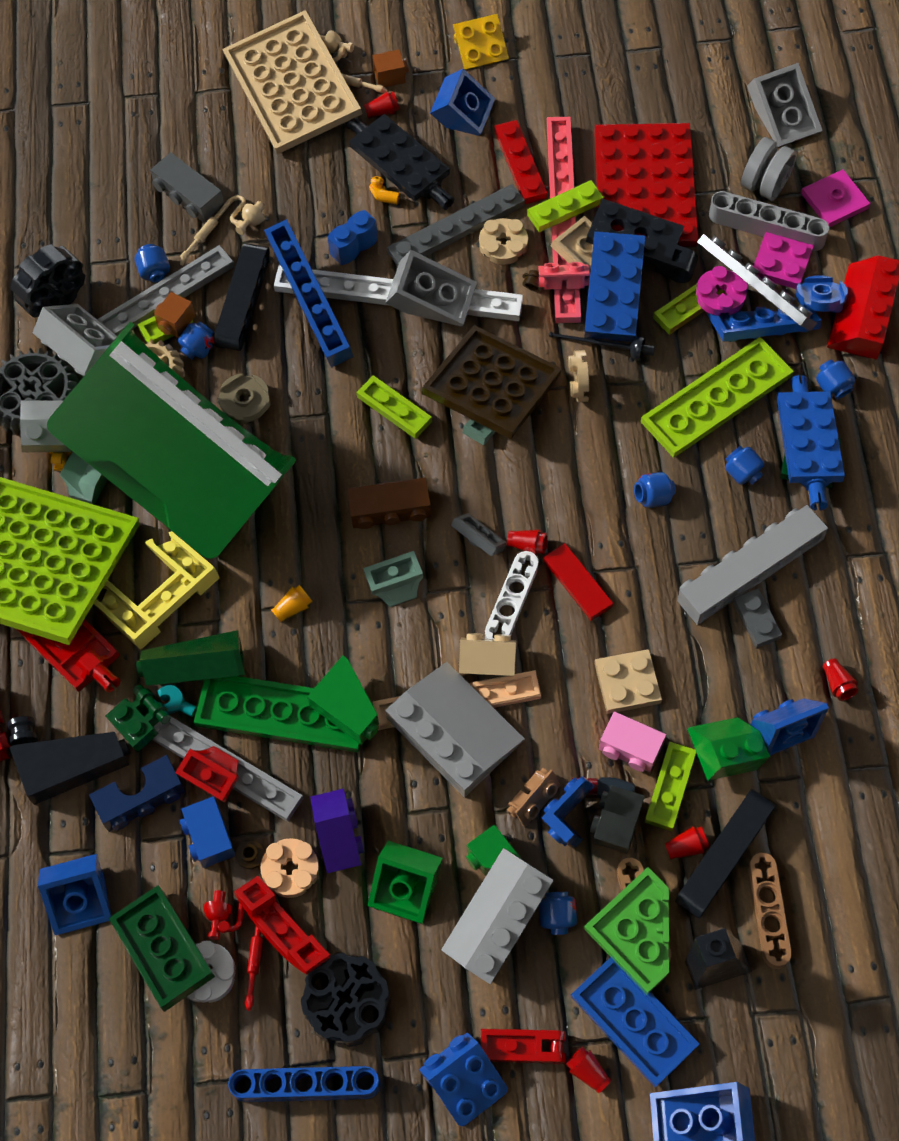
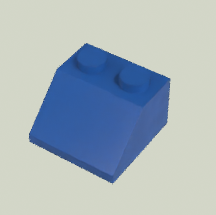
[430,69,495,136]
[38,854,112,935]

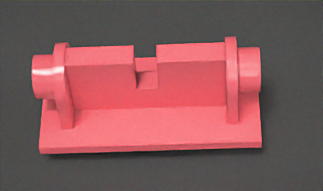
[538,262,590,290]

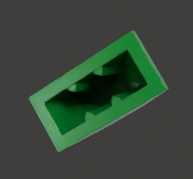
[307,655,379,745]

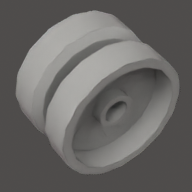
[741,137,797,201]

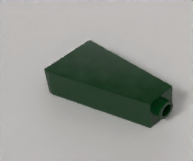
[136,630,245,686]

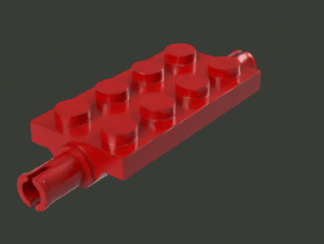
[14,619,121,693]

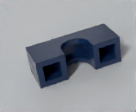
[89,755,185,832]

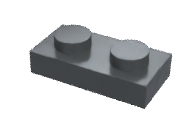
[733,588,782,648]

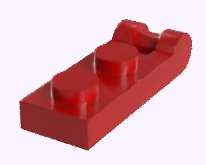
[481,1029,566,1064]

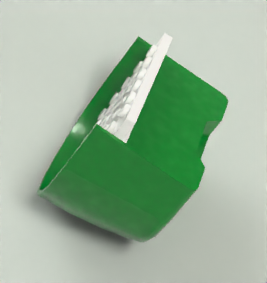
[47,321,296,559]

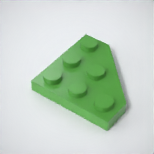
[584,867,669,995]

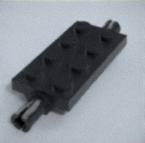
[346,114,455,210]

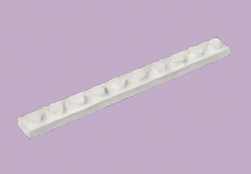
[274,265,523,321]

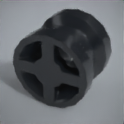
[6,716,38,746]

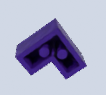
[311,788,365,873]

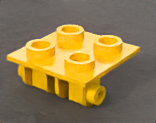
[453,14,509,70]

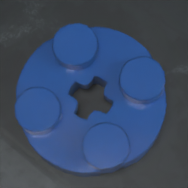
[796,275,848,313]

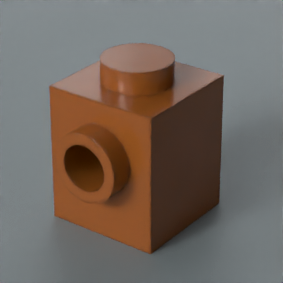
[372,49,409,87]
[154,292,196,338]

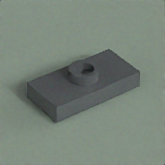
[451,514,507,556]

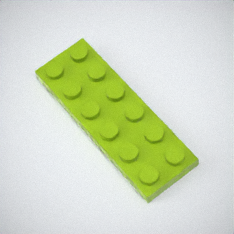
[641,337,794,458]

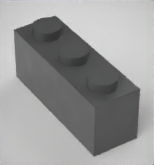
[150,152,224,223]

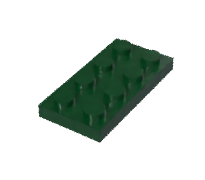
[109,885,215,1012]

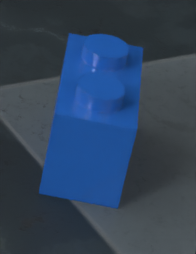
[180,796,235,868]

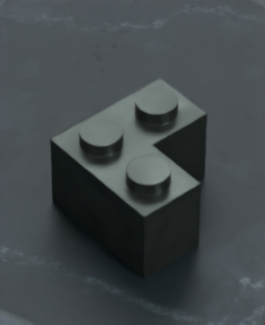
[590,785,644,854]

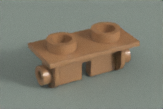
[506,768,561,828]

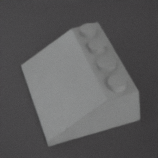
[385,662,525,798]

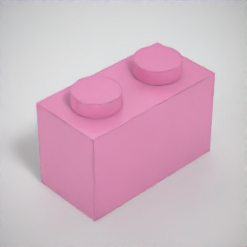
[599,712,666,773]

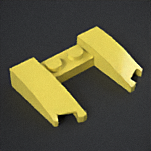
[94,531,220,650]

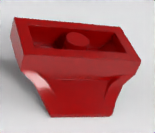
[175,746,239,802]

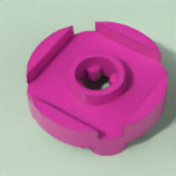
[696,266,748,316]

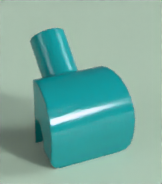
[158,685,197,717]

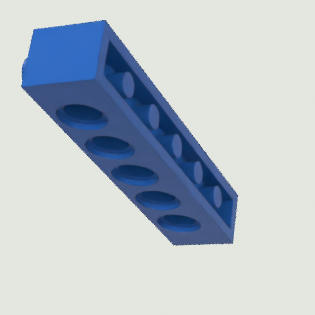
[264,219,354,368]

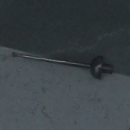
[548,332,655,362]

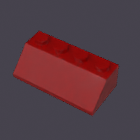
[827,255,899,360]

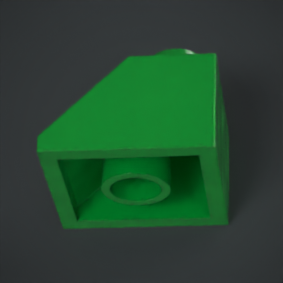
[687,717,770,781]
[367,840,443,924]

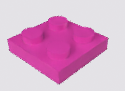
[754,232,814,289]

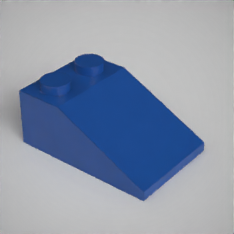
[750,698,829,756]
[650,1082,755,1141]

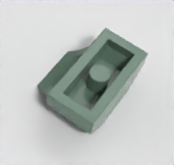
[60,452,108,505]
[363,551,423,607]

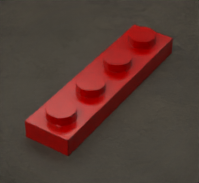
[494,120,547,204]

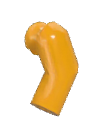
[369,176,400,205]

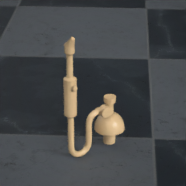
[319,30,389,93]
[180,195,265,266]

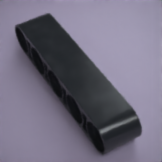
[214,243,270,351]
[675,789,776,919]

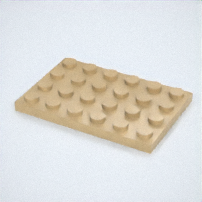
[223,10,362,154]

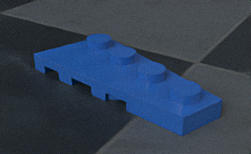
[707,307,821,342]

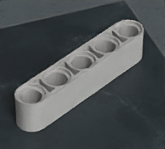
[709,191,829,251]

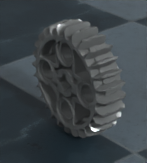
[0,348,79,435]

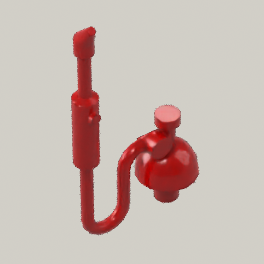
[204,890,263,1011]

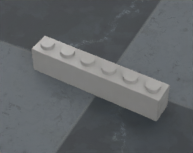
[677,505,828,625]

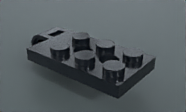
[586,198,699,283]

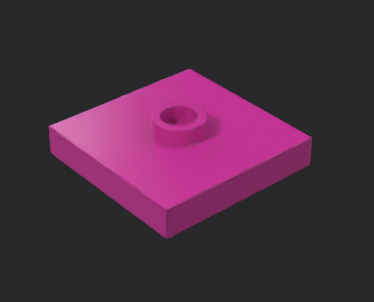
[801,169,870,228]

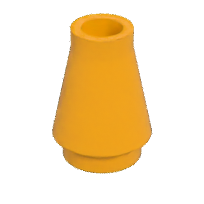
[271,585,313,622]

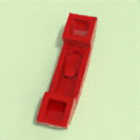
[234,876,330,975]

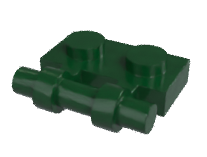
[105,685,171,752]

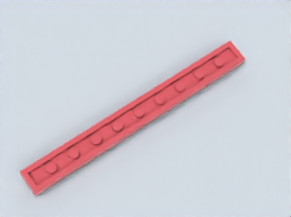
[547,117,581,323]

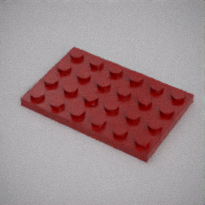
[594,123,698,247]

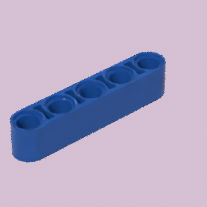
[228,1066,381,1102]

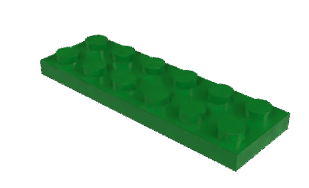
[194,676,369,753]

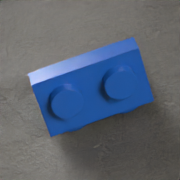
[542,776,594,847]
[419,1032,508,1126]

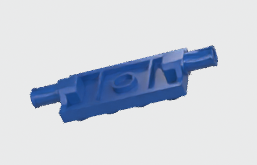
[777,375,845,510]

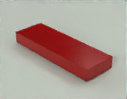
[543,543,613,621]

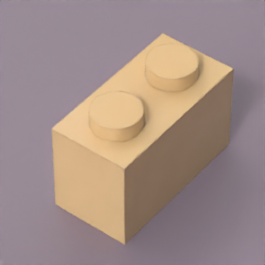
[459,633,516,676]

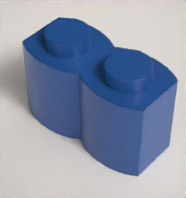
[327,210,378,265]

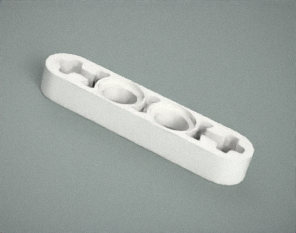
[485,551,538,639]

